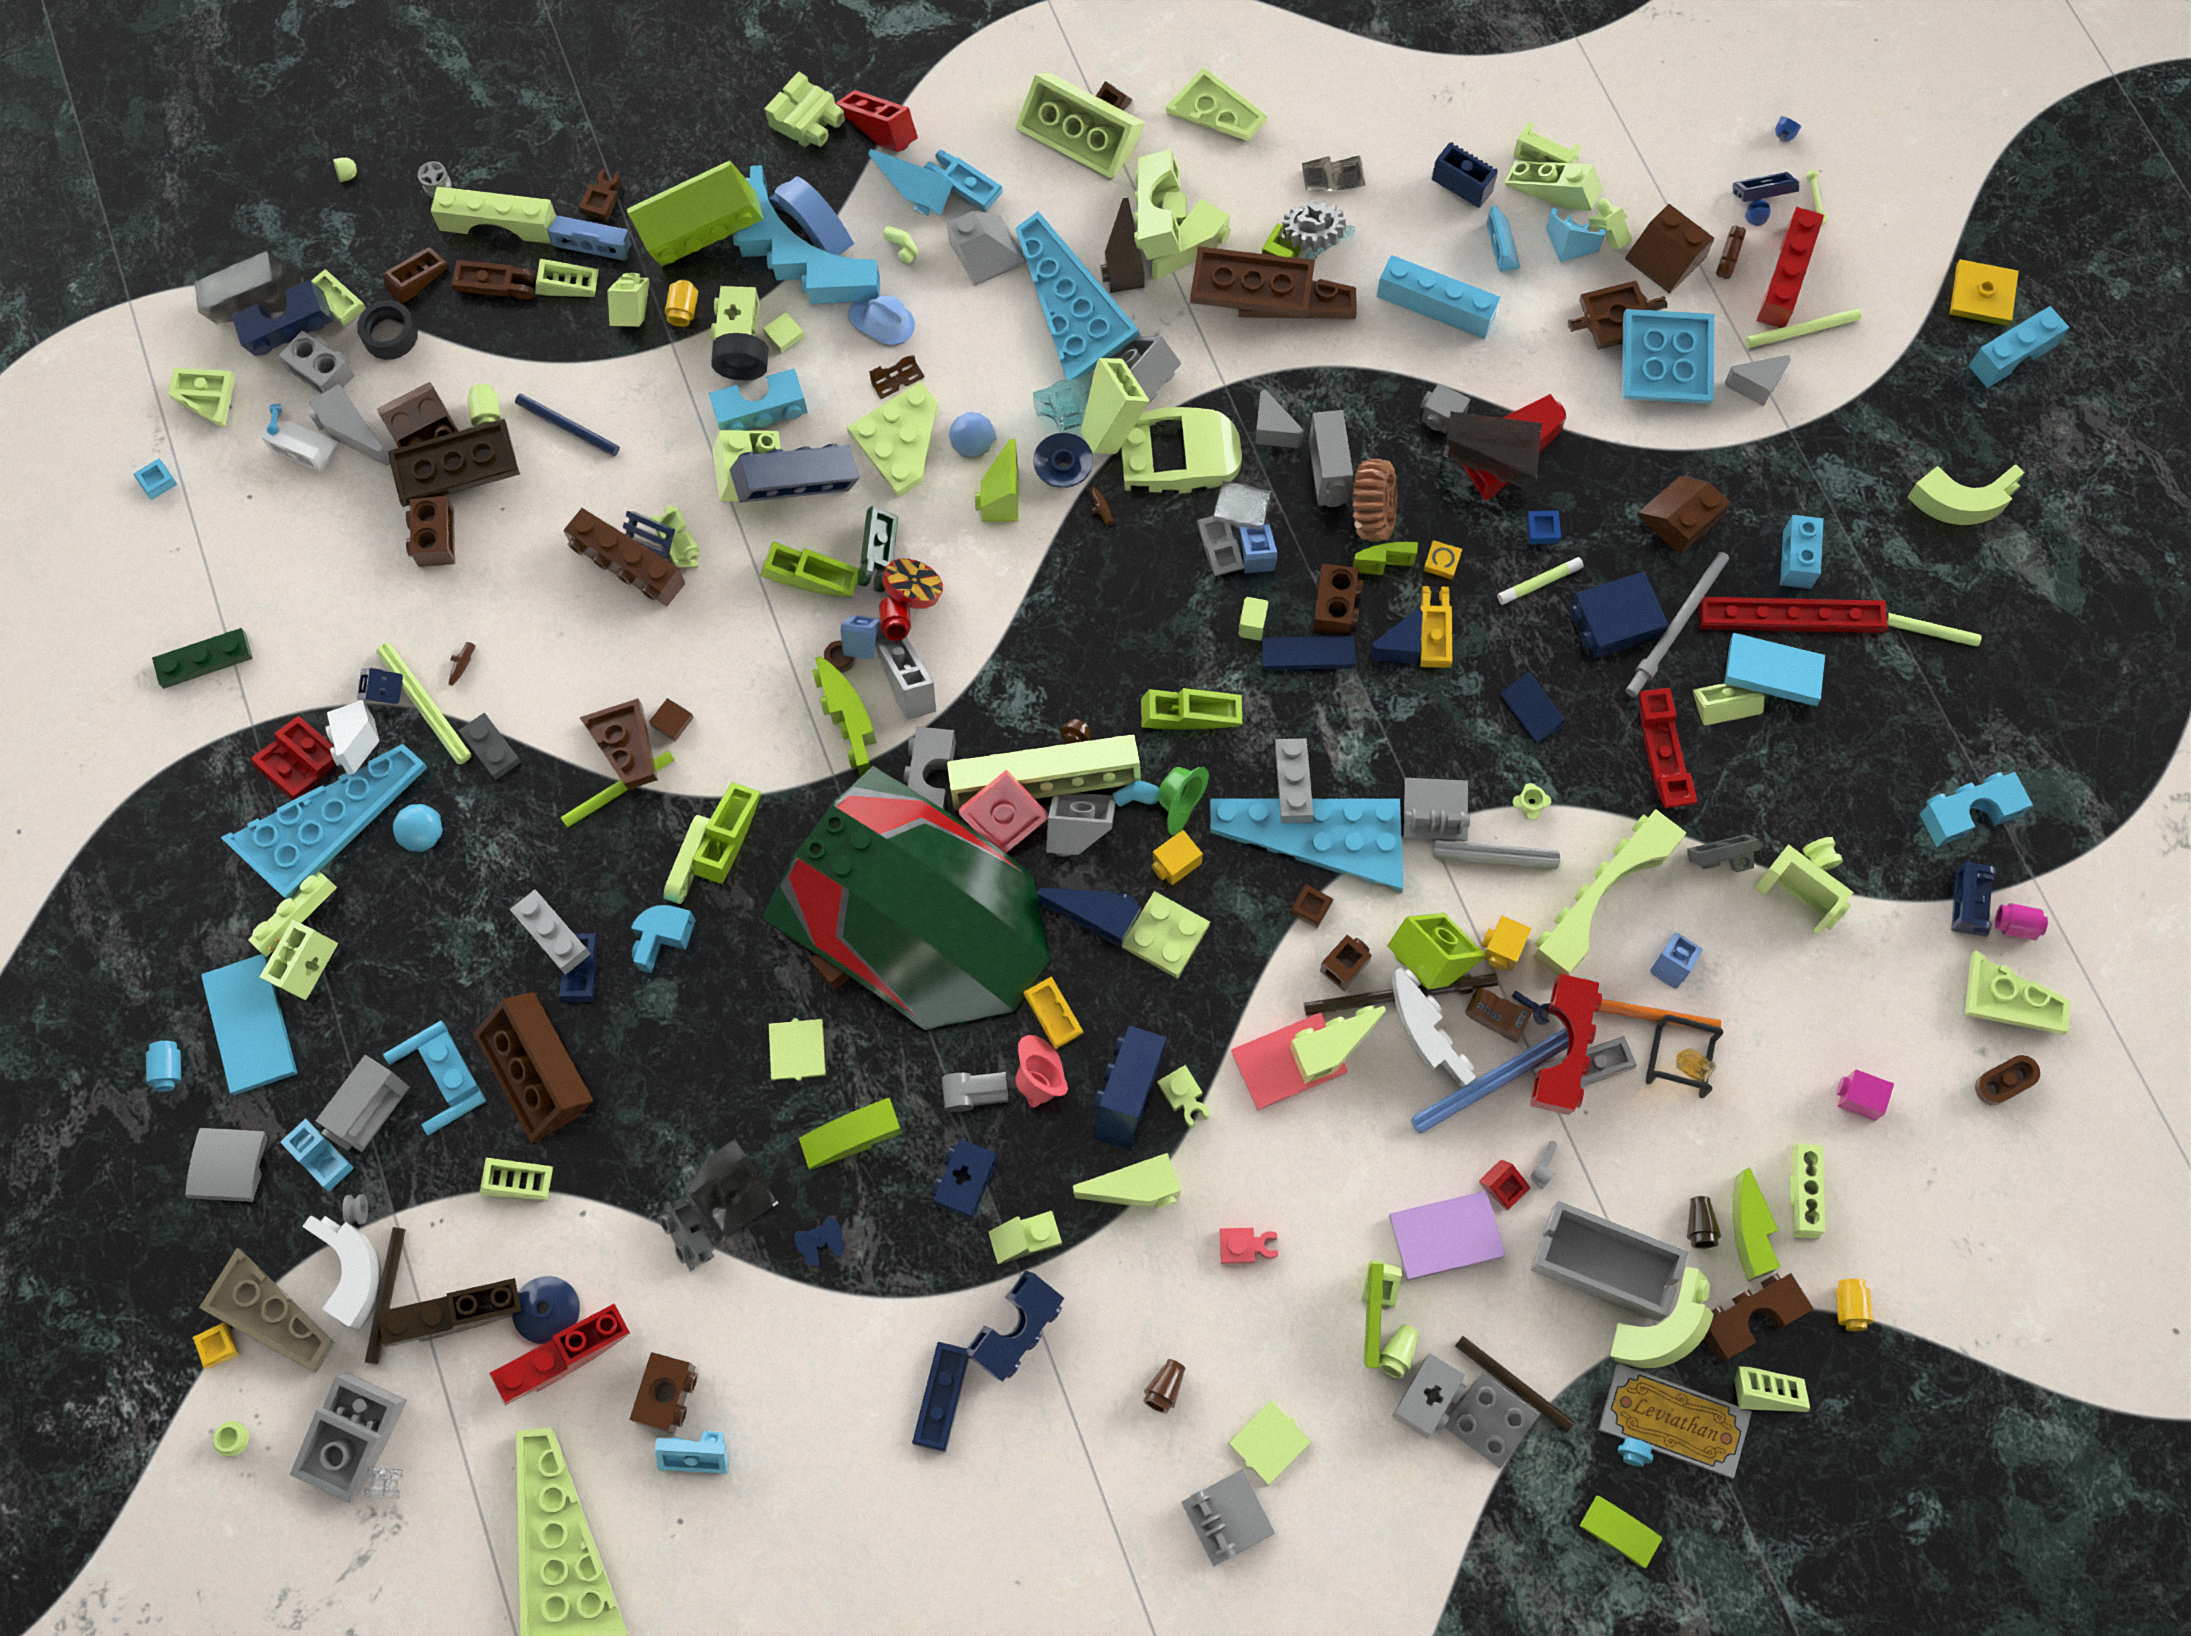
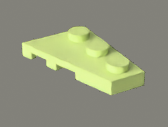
[1965,950,2071,1035]

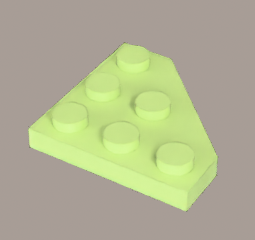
[847,381,938,497]

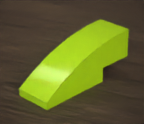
[760,541,859,598]
[1141,688,1242,730]
[692,782,761,884]
[799,1097,902,1170]
[1732,1167,1781,1281]

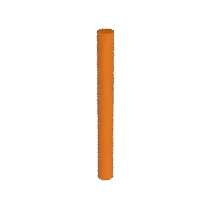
[1599,999,1721,1029]

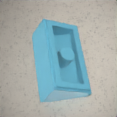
[1487,206,1520,272]

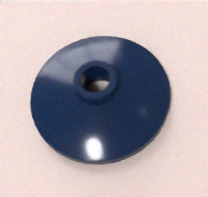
[1033,433,1093,488]
[512,1276,580,1344]

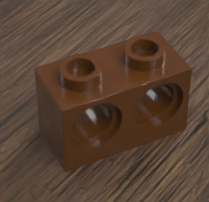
[406,496,455,567]
[1312,564,1363,636]

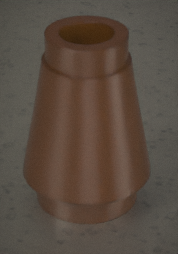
[1143,1359,1186,1414]

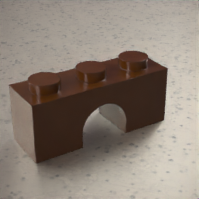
[1704,1273,1814,1363]

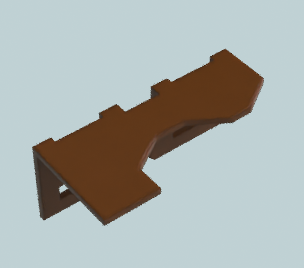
[869,355,925,399]

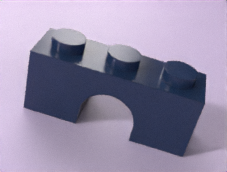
[231,280,334,356]
[964,1271,1065,1382]

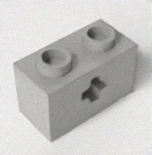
[1392,1353,1466,1438]

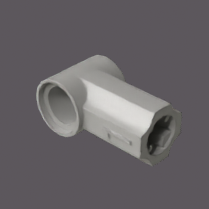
[942,1072,1009,1112]

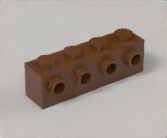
[563,508,685,607]

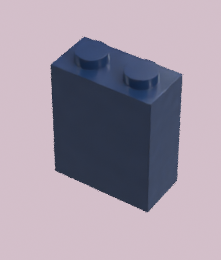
[1569,571,1669,659]

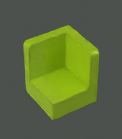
[1262,223,1301,258]

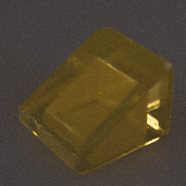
[1676,1048,1717,1083]

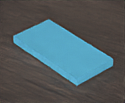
[201,954,297,1096]

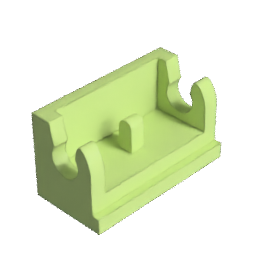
[1513,122,1581,163]

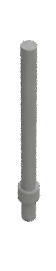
[1625,552,1729,697]

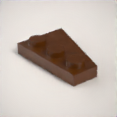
[579,698,658,790]

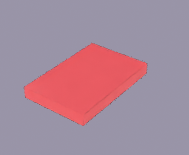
[1231,1012,1348,1111]

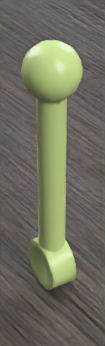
[1806,170,1827,225]

